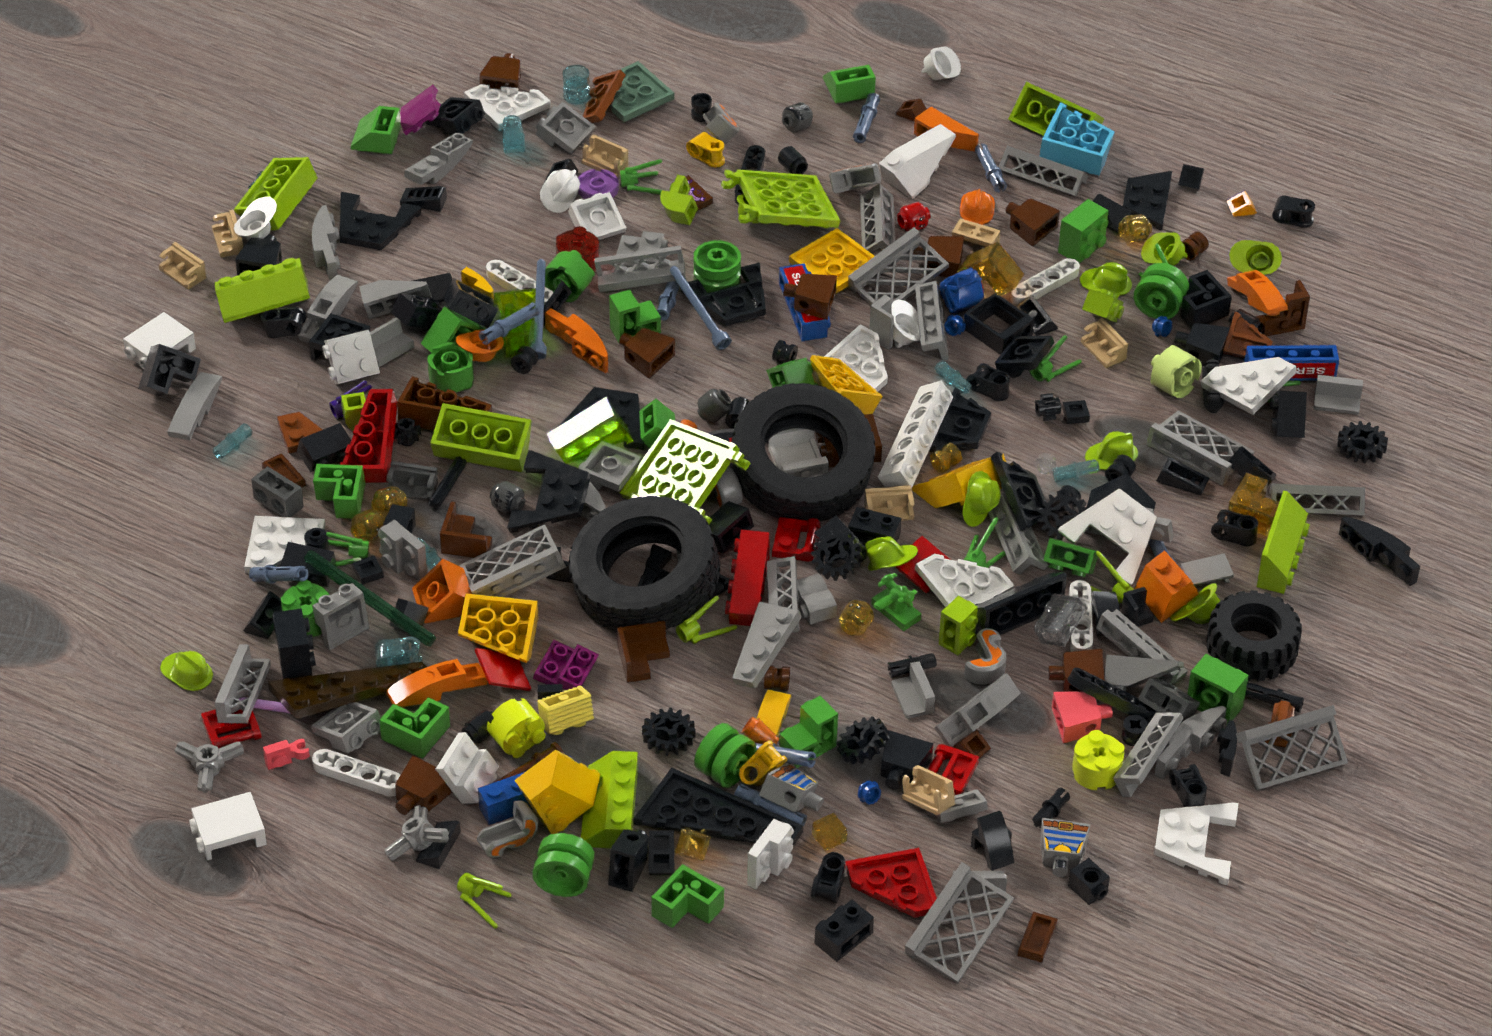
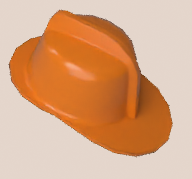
[960,189,995,225]
[456,329,504,362]

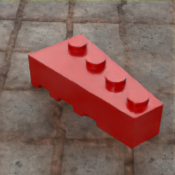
[340,389,397,483]
[725,530,770,626]

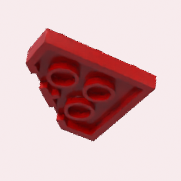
[845,848,937,918]

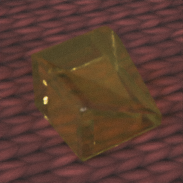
[812,812,847,851]
[675,828,711,861]

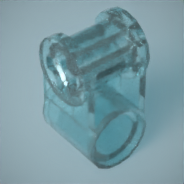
[502,115,525,154]
[375,636,423,667]

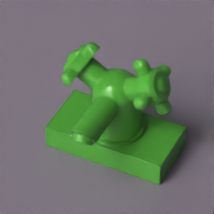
[871,573,922,631]

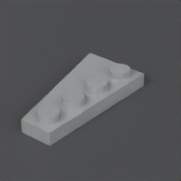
[732,602,802,689]

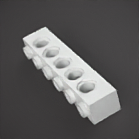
[878,380,953,487]

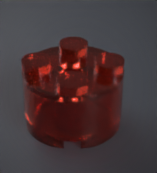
[556,226,599,272]

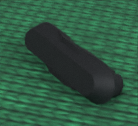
[1202,359,1224,413]

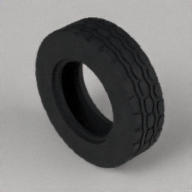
[730,383,875,521]
[569,496,720,632]

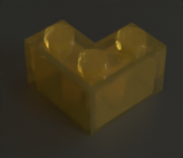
[958,242,1024,296]
[1228,473,1279,537]

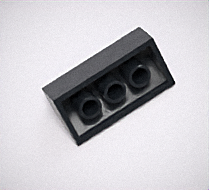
[975,572,1067,635]

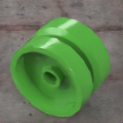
[694,240,741,293]
[1134,263,1189,319]
[694,723,756,788]
[532,833,595,897]

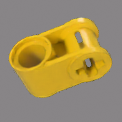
[686,132,725,168]
[739,740,788,786]

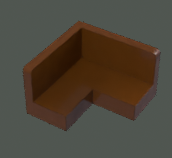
[1255,280,1310,336]
[440,501,492,558]
[617,621,670,683]

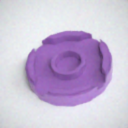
[578,169,619,199]

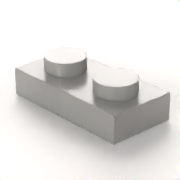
[935,789,988,823]

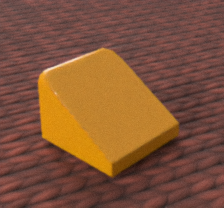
[1227,191,1257,217]

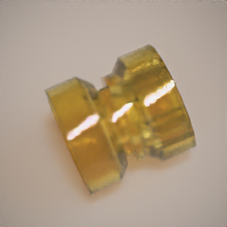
[930,443,962,474]

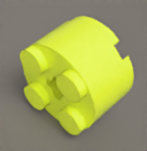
[487,698,546,758]
[1072,730,1124,790]

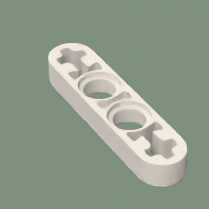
[1010,258,1080,306]
[486,260,553,305]
[1069,580,1093,652]
[312,749,400,797]

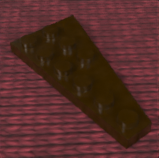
[268,662,427,719]

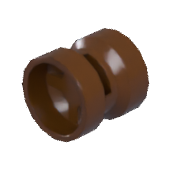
[1182,231,1209,261]
[764,665,790,691]

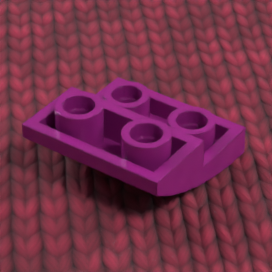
[400,84,441,135]
[533,640,599,690]

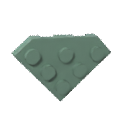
[612,61,674,122]

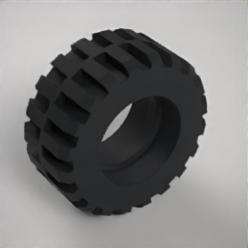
[1206,590,1302,682]

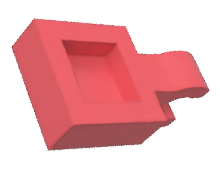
[263,739,310,770]

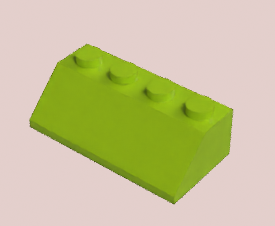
[1008,82,1105,136]
[234,157,318,231]
[215,258,310,323]
[430,403,532,472]
[1256,490,1310,594]
[581,751,638,848]

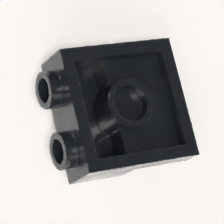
[426,97,485,135]
[995,336,1055,378]

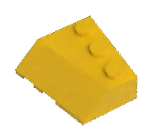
[810,355,883,415]
[912,454,1006,508]
[458,594,539,663]
[514,750,600,834]

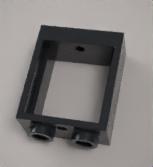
[443,278,499,328]
[964,293,1034,355]

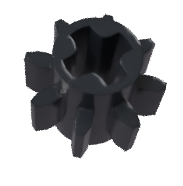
[1035,393,1061,421]
[394,418,421,446]

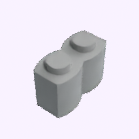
[791,573,837,624]

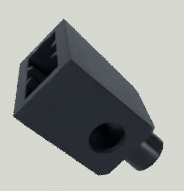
[235,234,282,276]
[1174,323,1230,367]
[881,730,934,789]
[608,829,649,892]

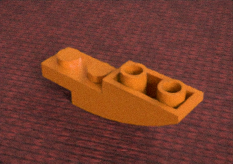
[1227,270,1288,316]
[545,308,608,374]
[386,659,487,707]

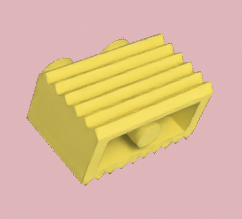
[537,686,594,735]

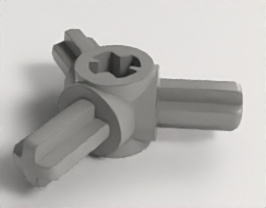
[175,741,244,793]
[384,805,449,861]

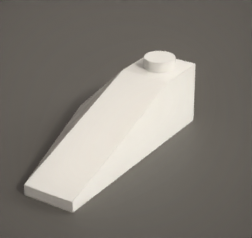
[879,124,956,200]

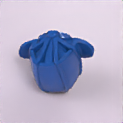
[939,267,984,313]

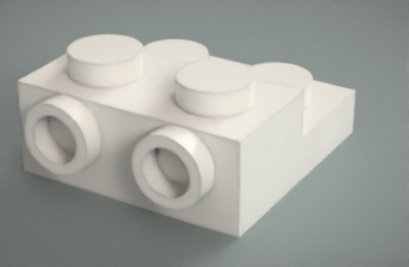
[568,192,626,244]
[322,330,380,384]
[436,732,499,804]
[747,819,794,889]

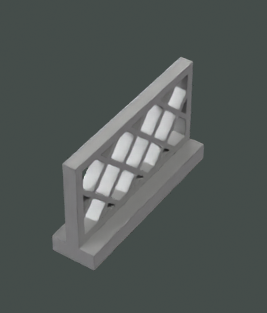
[848,227,949,305]
[1146,411,1254,486]
[460,524,566,597]
[1236,705,1348,790]
[905,862,1014,984]

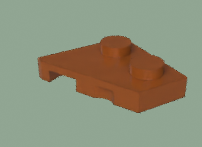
[1223,312,1273,359]
[277,412,323,453]

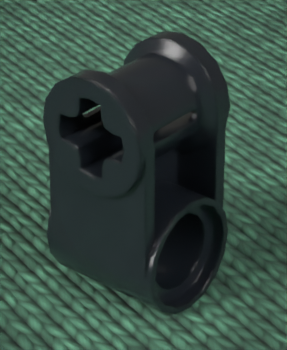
[1272,195,1315,228]
[261,307,307,339]
[966,363,1010,401]
[1211,509,1258,547]
[1169,764,1207,807]
[811,852,845,903]

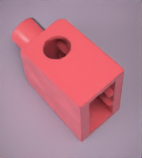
[1052,692,1113,743]

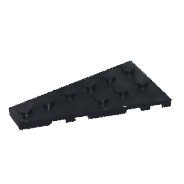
[634,768,803,846]

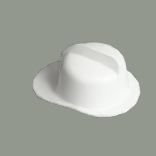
[921,47,961,80]
[540,169,580,213]
[234,197,277,241]
[891,300,920,348]

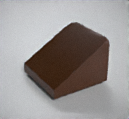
[896,98,927,121]
[953,729,991,758]

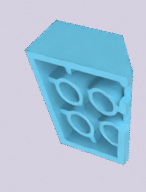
[1039,102,1114,176]

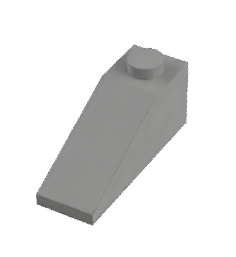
[359,280,432,319]
[1104,655,1184,691]

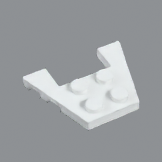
[1058,489,1157,587]
[1154,803,1238,885]

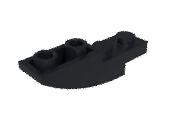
[1339,516,1420,586]

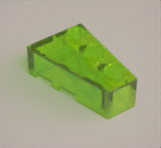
[494,288,536,357]
[548,398,634,464]

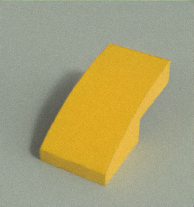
[461,267,494,300]
[756,690,792,737]

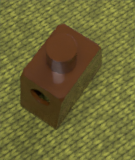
[479,53,521,91]
[1006,199,1060,246]
[913,236,964,278]
[783,274,837,320]
[619,328,675,379]
[1048,649,1104,699]
[395,756,452,815]

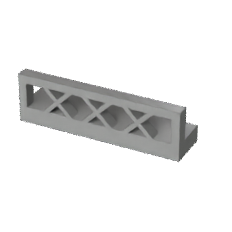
[999,145,1088,197]
[860,184,896,253]
[594,246,686,292]
[915,281,949,361]
[1269,484,1365,516]
[989,491,1048,575]
[767,556,799,646]
[1097,609,1188,685]
[215,644,271,723]
[1113,713,1184,797]

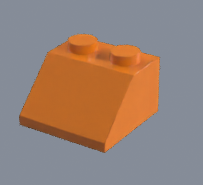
[1134,550,1199,623]
[412,559,472,624]

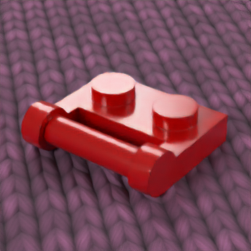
[772,517,821,562]
[201,709,262,749]
[928,744,979,796]

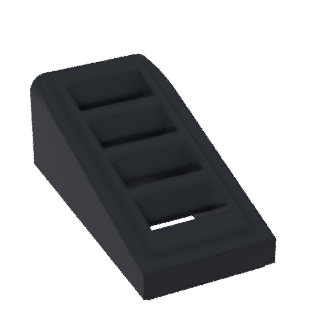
[400,186,447,212]
[1156,457,1210,495]

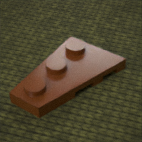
[583,69,626,123]

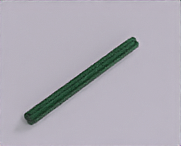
[304,550,436,647]

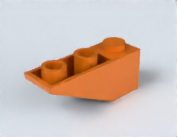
[914,107,979,152]

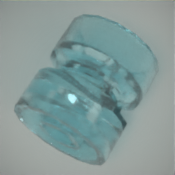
[562,65,590,104]

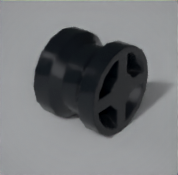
[772,340,798,363]
[511,346,538,374]
[1121,715,1148,746]

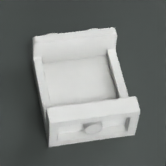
[123,312,196,370]
[769,428,828,478]
[189,792,267,861]

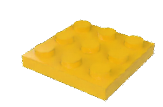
[789,228,874,294]

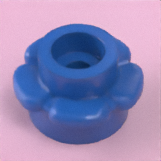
[944,315,966,336]
[1152,316,1172,337]
[857,780,881,804]

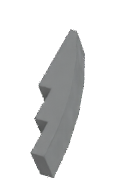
[167,372,223,440]

